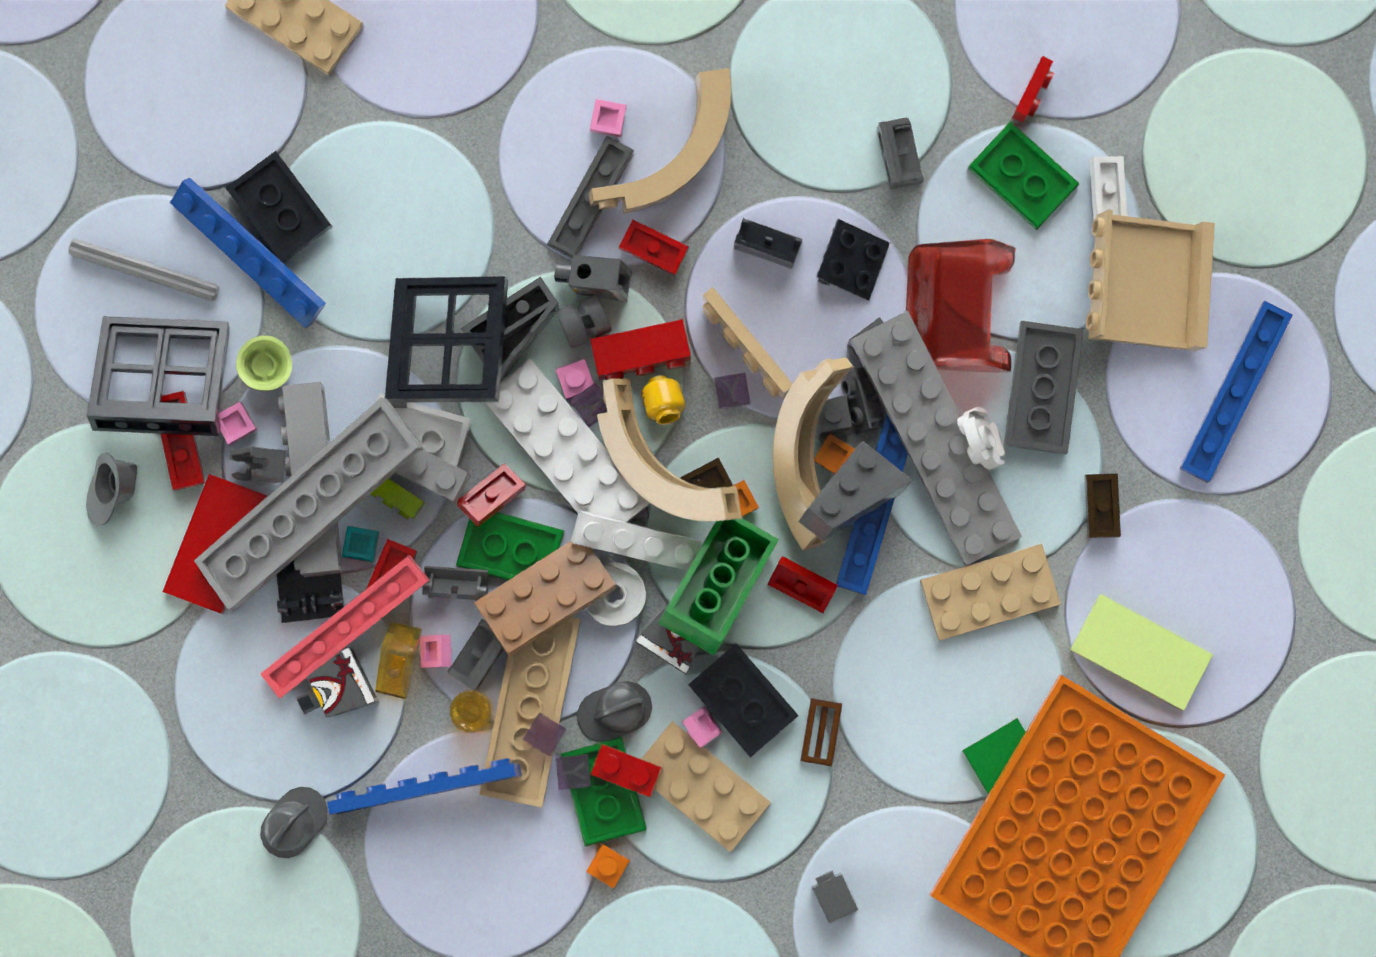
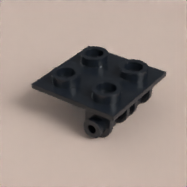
[817,219,890,301]
[277,560,344,623]

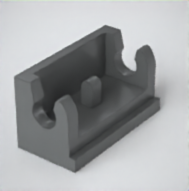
[876,118,924,189]
[229,447,286,486]
[447,619,504,691]

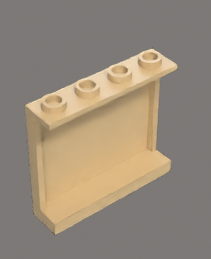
[1086,209,1215,351]

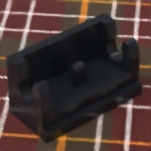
[733,218,803,269]

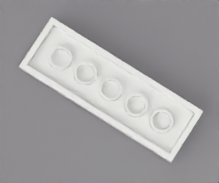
[485,359,651,523]

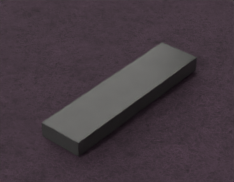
[547,135,634,259]

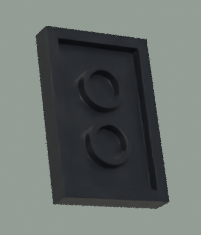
[225,151,333,263]
[688,643,799,758]

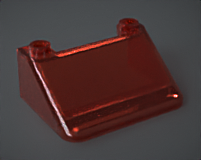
[906,239,1016,373]

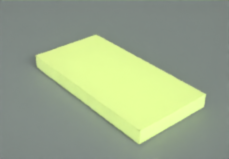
[1070,594,1213,711]

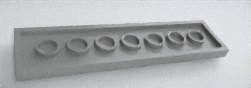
[850,311,1022,566]
[194,398,423,611]

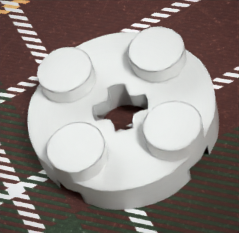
[957,406,1005,470]
[586,562,646,627]

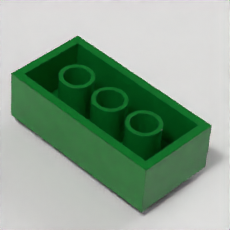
[658,518,779,655]

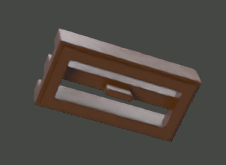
[800,698,842,767]

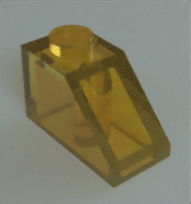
[375,621,422,700]

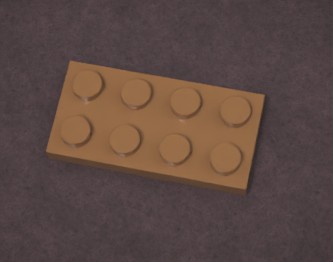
[474,541,617,657]

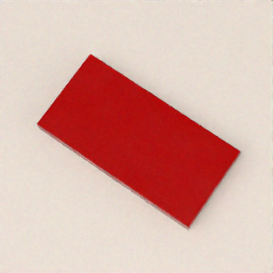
[162,474,268,614]

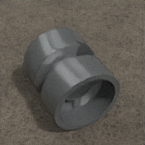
[556,294,612,348]

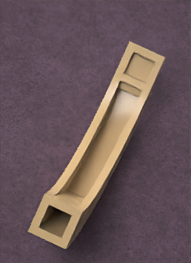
[589,68,731,214]
[773,357,853,550]
[597,379,742,521]

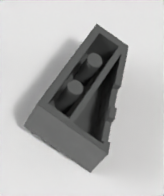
[461,276,560,383]
[798,440,913,541]

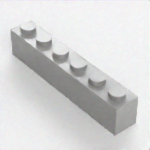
[278,382,343,578]

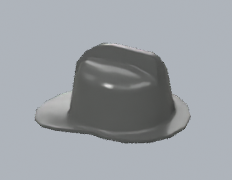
[86,452,137,526]
[577,681,652,741]
[260,787,328,858]

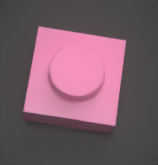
[590,99,627,138]
[555,359,596,400]
[218,402,257,446]
[420,635,452,668]
[682,706,722,748]

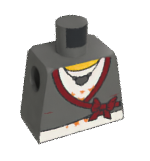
[554,255,632,302]
[635,605,699,675]
[297,647,379,717]

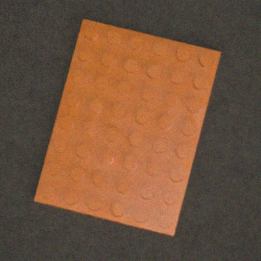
[929,675,1225,957]

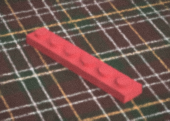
[260,555,429,699]

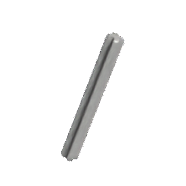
[68,239,219,301]

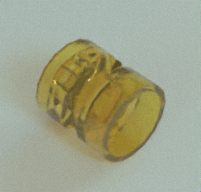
[450,691,494,732]

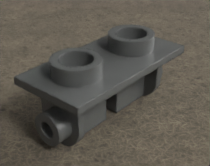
[841,367,884,435]
[422,566,488,601]

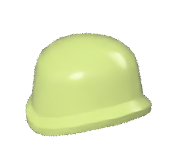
[236,336,292,391]

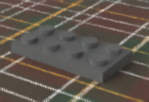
[1004,320,1084,455]

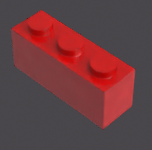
[590,319,691,380]

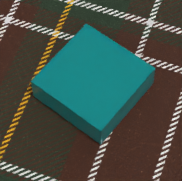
[341,526,380,563]

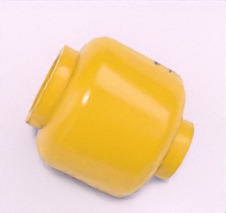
[641,375,686,424]

